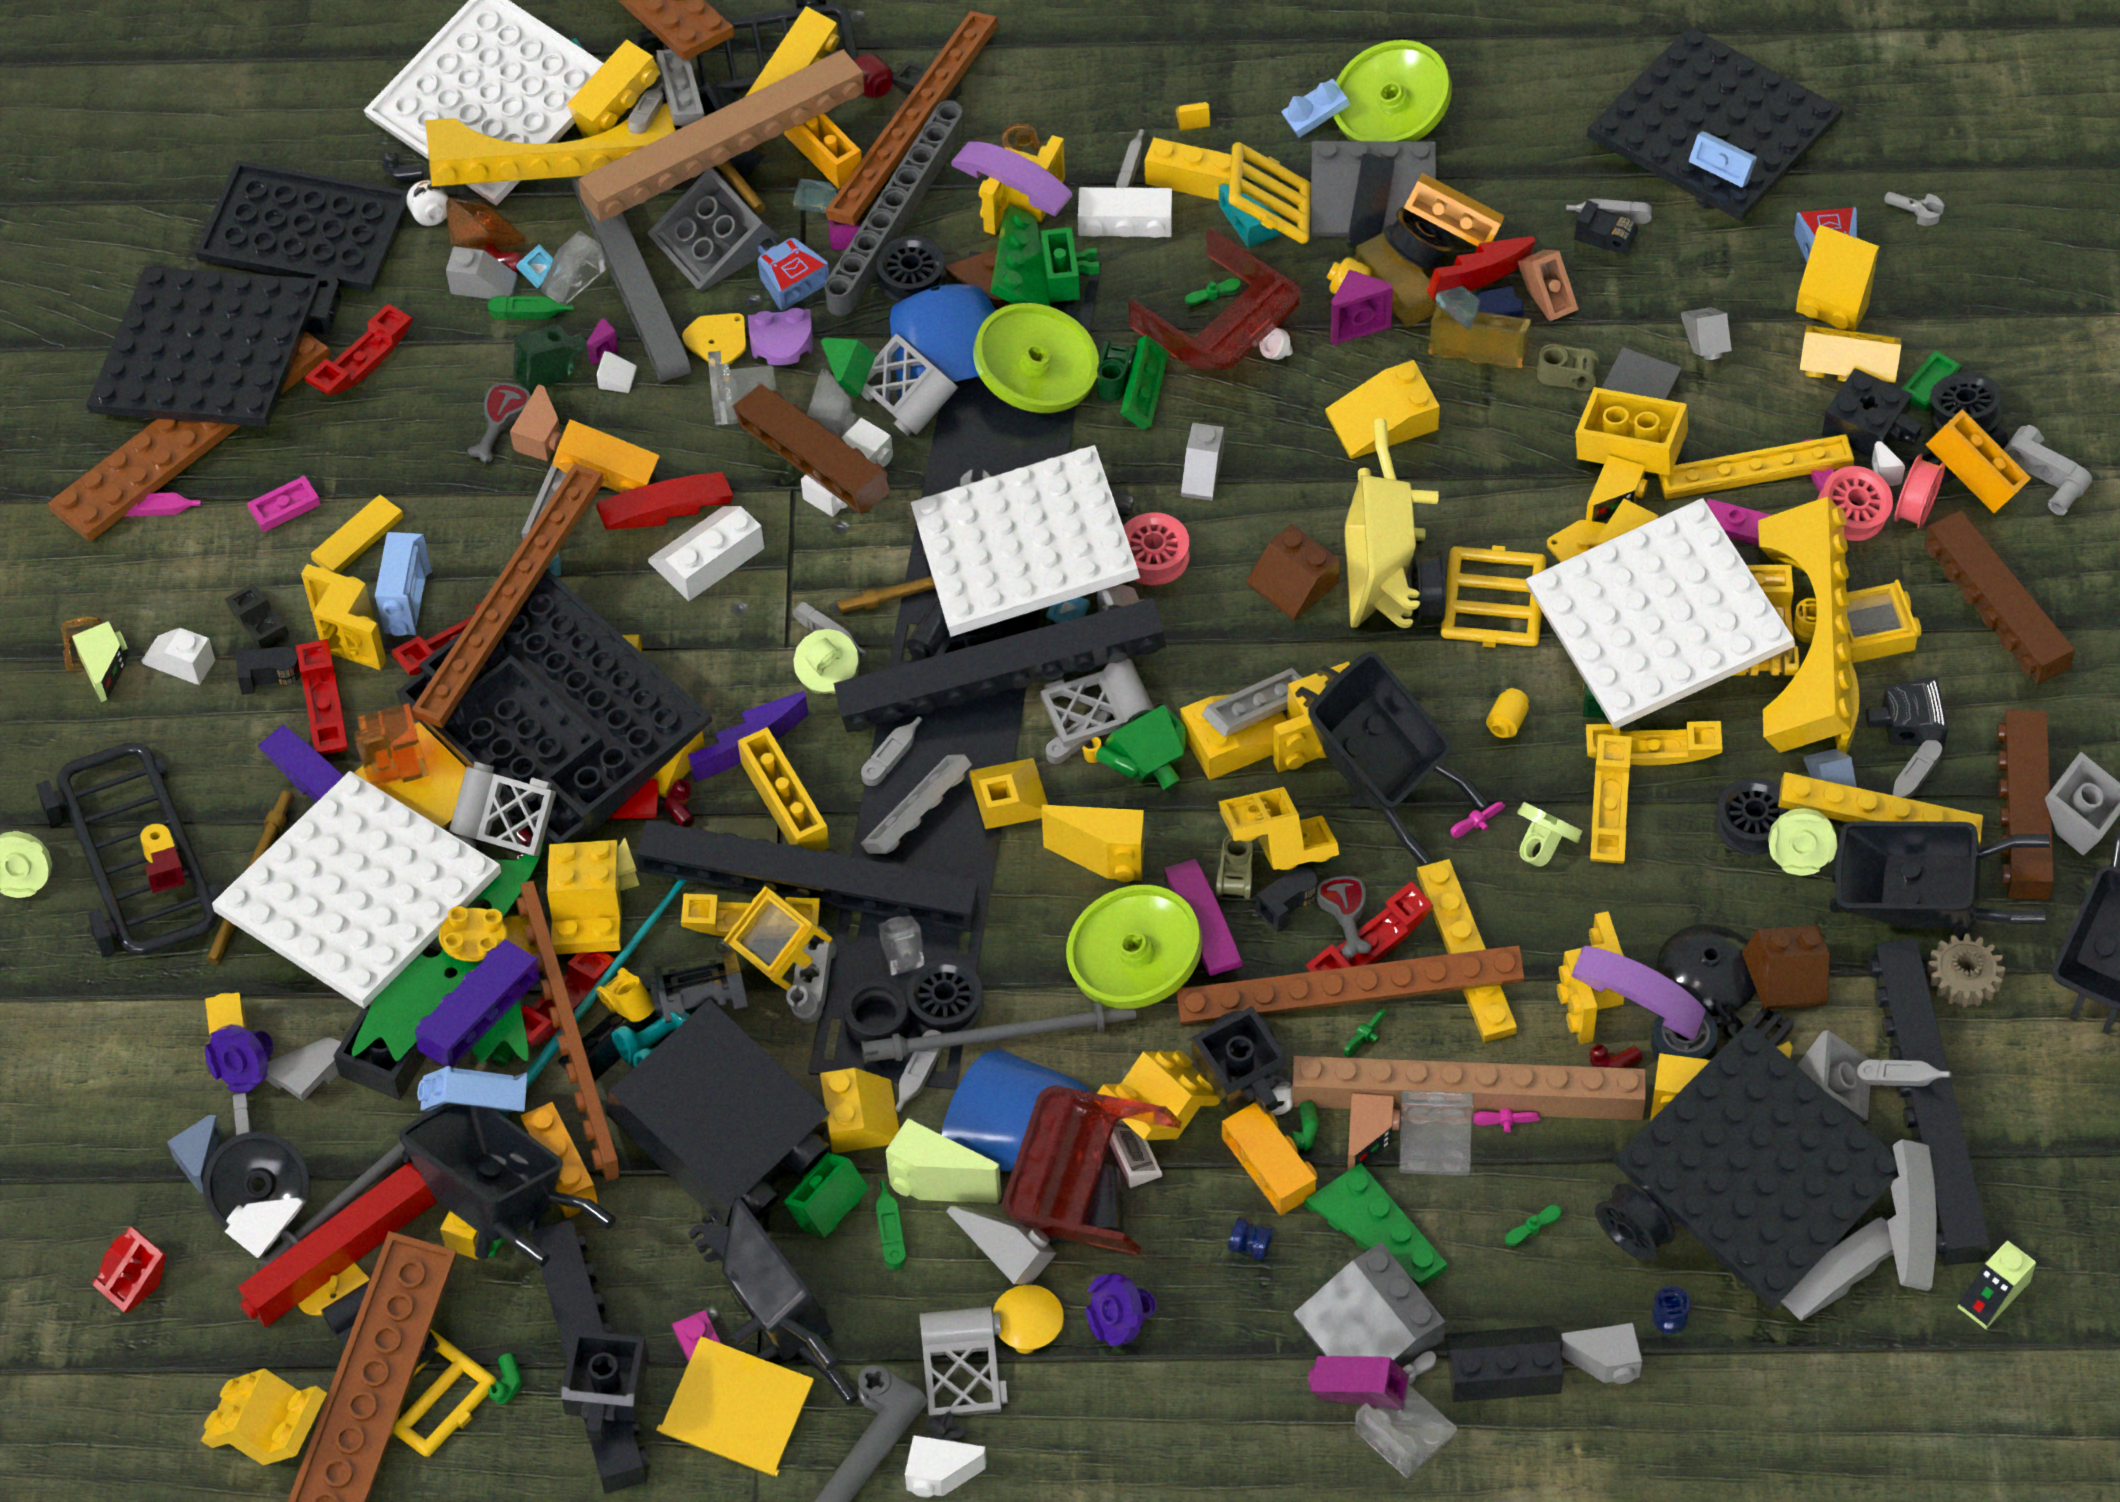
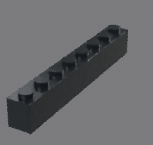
[531,1219,651,1494]

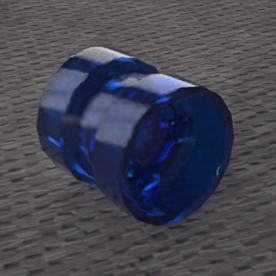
[1228,1216,1274,1261]
[1652,1286,1690,1334]

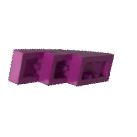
[1164,859,1242,976]

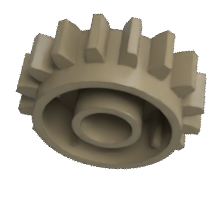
[1927,934,2005,1007]

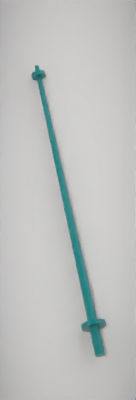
[496,879,687,1117]

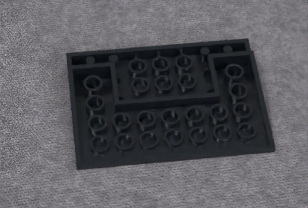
[396,569,713,845]

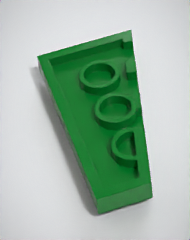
[990,204,1050,306]
[1304,1163,1448,1289]

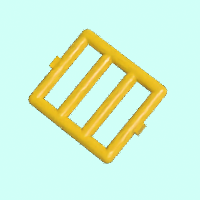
[1228,142,1311,244]
[1441,545,1547,648]
[393,1329,497,1457]

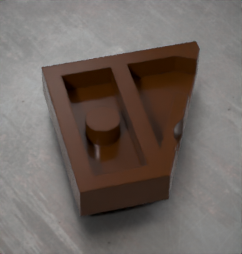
[945,248,1011,309]

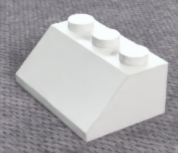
[648,506,764,601]

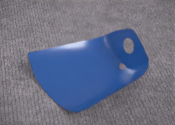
[890,284,996,401]
[941,1049,1094,1172]

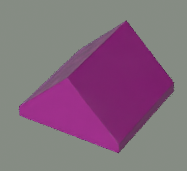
[1330,269,1393,345]

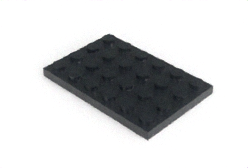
[195,160,409,293]

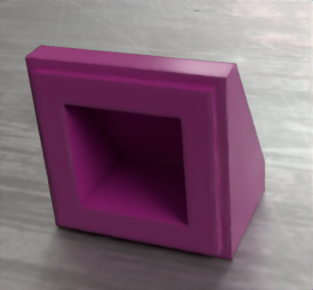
[827,220,860,251]
[586,318,619,365]

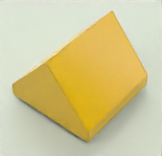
[1175,102,1210,131]

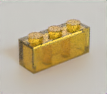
[1355,232,1440,328]
[1429,305,1531,368]

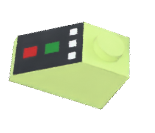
[72,621,128,702]
[1958,1240,2036,1329]

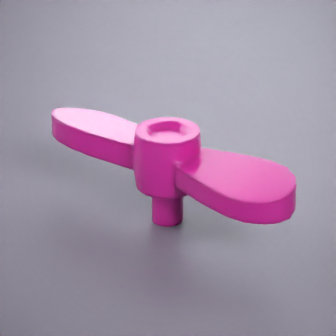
[1450,801,1505,838]
[1473,1108,1540,1133]

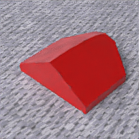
[93,1227,167,1313]

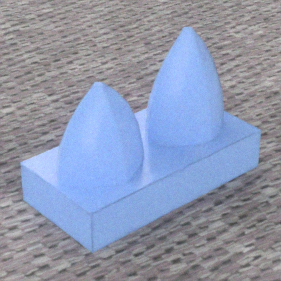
[1281,78,1350,138]
[1688,131,1757,188]

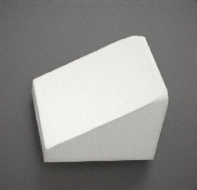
[597,351,637,393]
[1872,441,1905,486]

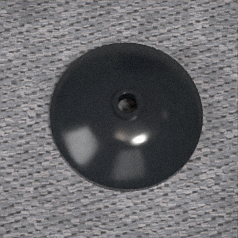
[1657,924,1756,1016]
[203,1132,310,1229]

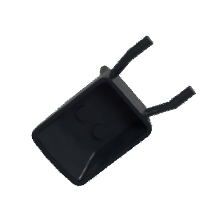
[1295,652,1489,866]
[1829,821,2050,941]
[2052,828,2120,1035]
[399,1103,616,1267]
[689,1196,859,1406]

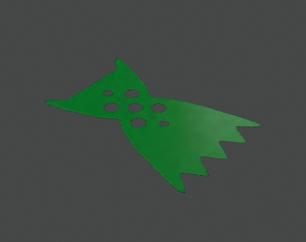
[352,843,543,1064]

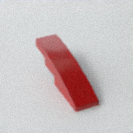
[1426,236,1536,299]
[596,472,733,530]

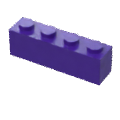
[415,939,540,1069]

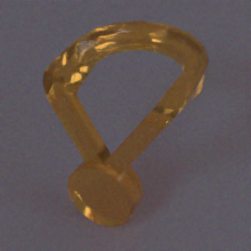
[1001,123,1042,151]
[61,616,103,670]

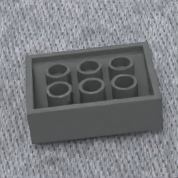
[1311,141,1436,237]

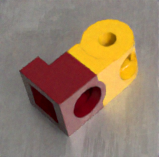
[140,824,185,894]

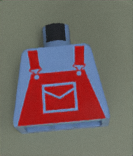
[1794,207,1857,262]
[757,238,829,311]

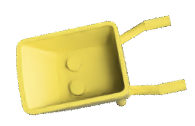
[1345,418,1439,628]

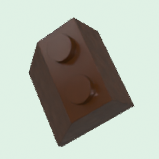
[1247,523,1339,621]
[1742,925,1829,1010]

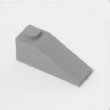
[946,1206,1056,1285]

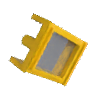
[1847,579,1921,663]
[723,886,833,991]

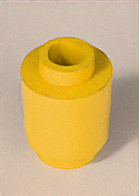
[1486,688,1529,738]

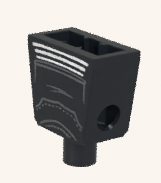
[1866,676,1948,748]

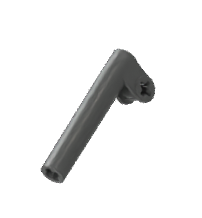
[813,1365,928,1502]

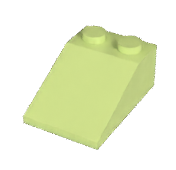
[886,1118,1002,1203]

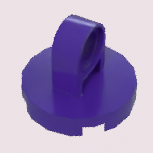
[205,1024,273,1093]
[1086,1273,1157,1346]

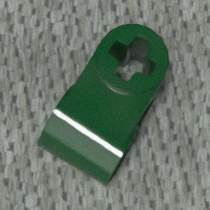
[1097,340,1136,401]

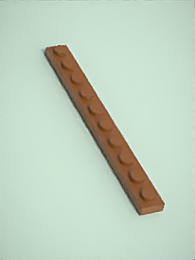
[825,11,999,226]
[411,463,605,728]
[516,881,619,1182]
[1177,945,1524,1026]

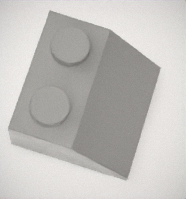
[2045,752,2120,856]

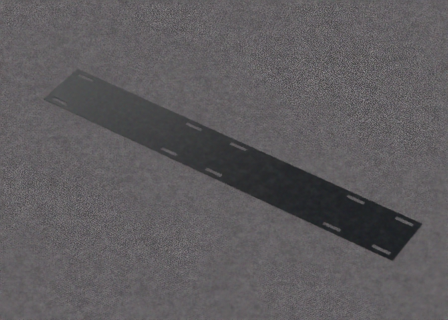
[808,251,1102,1090]

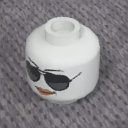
[407,180,451,226]

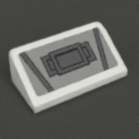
[1103,1118,1162,1188]

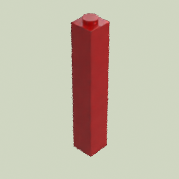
[237,1162,437,1328]

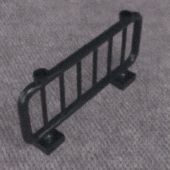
[632,0,858,103]
[36,742,220,958]

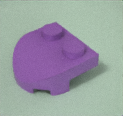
[748,308,814,365]

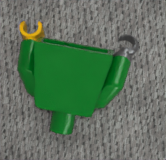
[1082,703,1186,791]

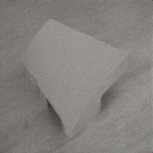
[265,1038,341,1101]

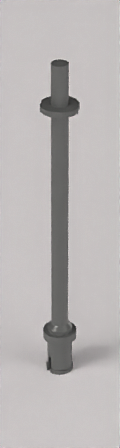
[861,1002,1136,1063]
[260,1142,405,1268]

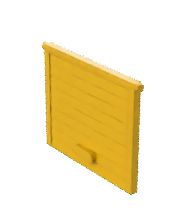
[354,722,466,829]
[656,1336,814,1477]

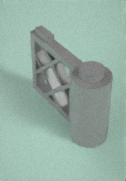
[860,333,958,436]
[1040,659,1154,747]
[449,762,556,857]
[919,1306,1008,1419]

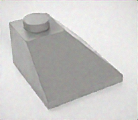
[1797,1030,1871,1123]

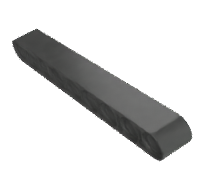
[825,100,964,316]
[572,176,691,383]

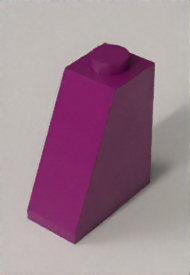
[1308,1356,1409,1410]

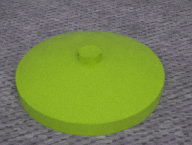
[1334,40,1452,141]
[973,303,1099,413]
[1066,885,1203,1009]

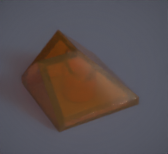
[446,198,526,249]

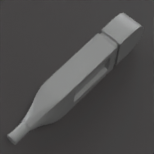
[628,83,664,134]
[1116,129,1144,188]
[1566,199,1652,224]
[792,602,866,656]
[1046,710,1112,764]
[861,716,922,786]
[1893,740,1942,799]
[895,1030,943,1112]
[1857,1060,1951,1086]
[233,1093,252,1135]

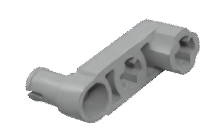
[2004,425,2092,515]
[786,926,837,1024]

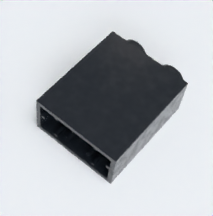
[606,998,831,1227]

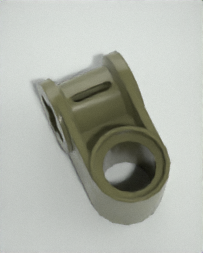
[1536,344,1600,391]
[1216,834,1253,900]

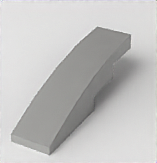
[1887,1139,1937,1291]
[1781,1216,1894,1321]

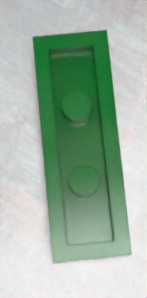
[1120,335,1169,430]

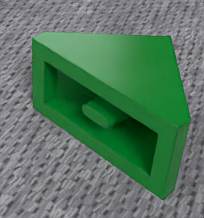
[821,337,876,398]

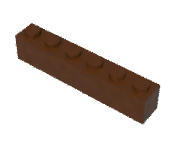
[733,383,890,515]
[1924,510,2075,685]
[1996,709,2054,900]

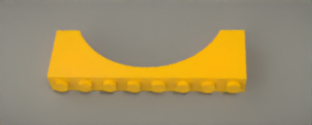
[425,104,675,186]
[1758,496,1854,753]

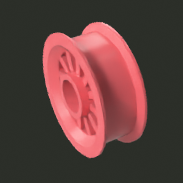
[1894,454,1946,530]
[1817,466,1893,541]
[1123,512,1190,586]

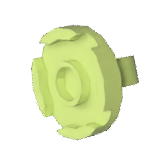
[793,629,860,695]
[1517,802,1582,867]
[1768,808,1837,876]
[0,831,52,898]

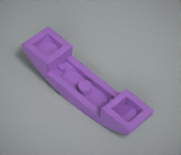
[951,141,1072,216]
[1571,945,1706,1041]

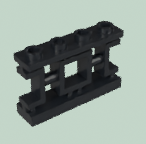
[649,949,748,1024]

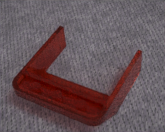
[1129,228,1300,370]
[1002,1086,1182,1255]

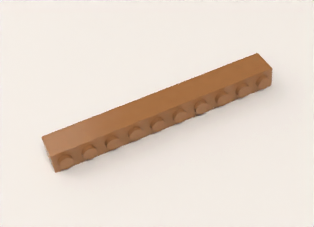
[578,49,864,223]
[1292,1056,1645,1120]

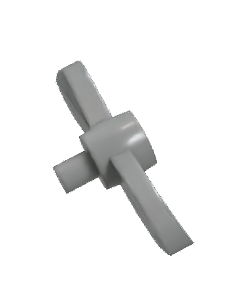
[1403,1351,1436,1384]

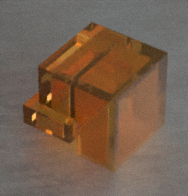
[353,703,429,786]

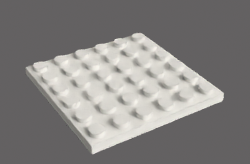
[364,0,604,206]
[910,445,1140,637]
[1526,498,1795,730]
[212,771,501,1009]

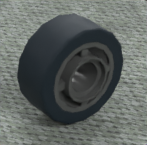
[1651,1011,1719,1060]

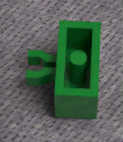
[1041,227,1099,303]
[783,1152,869,1238]

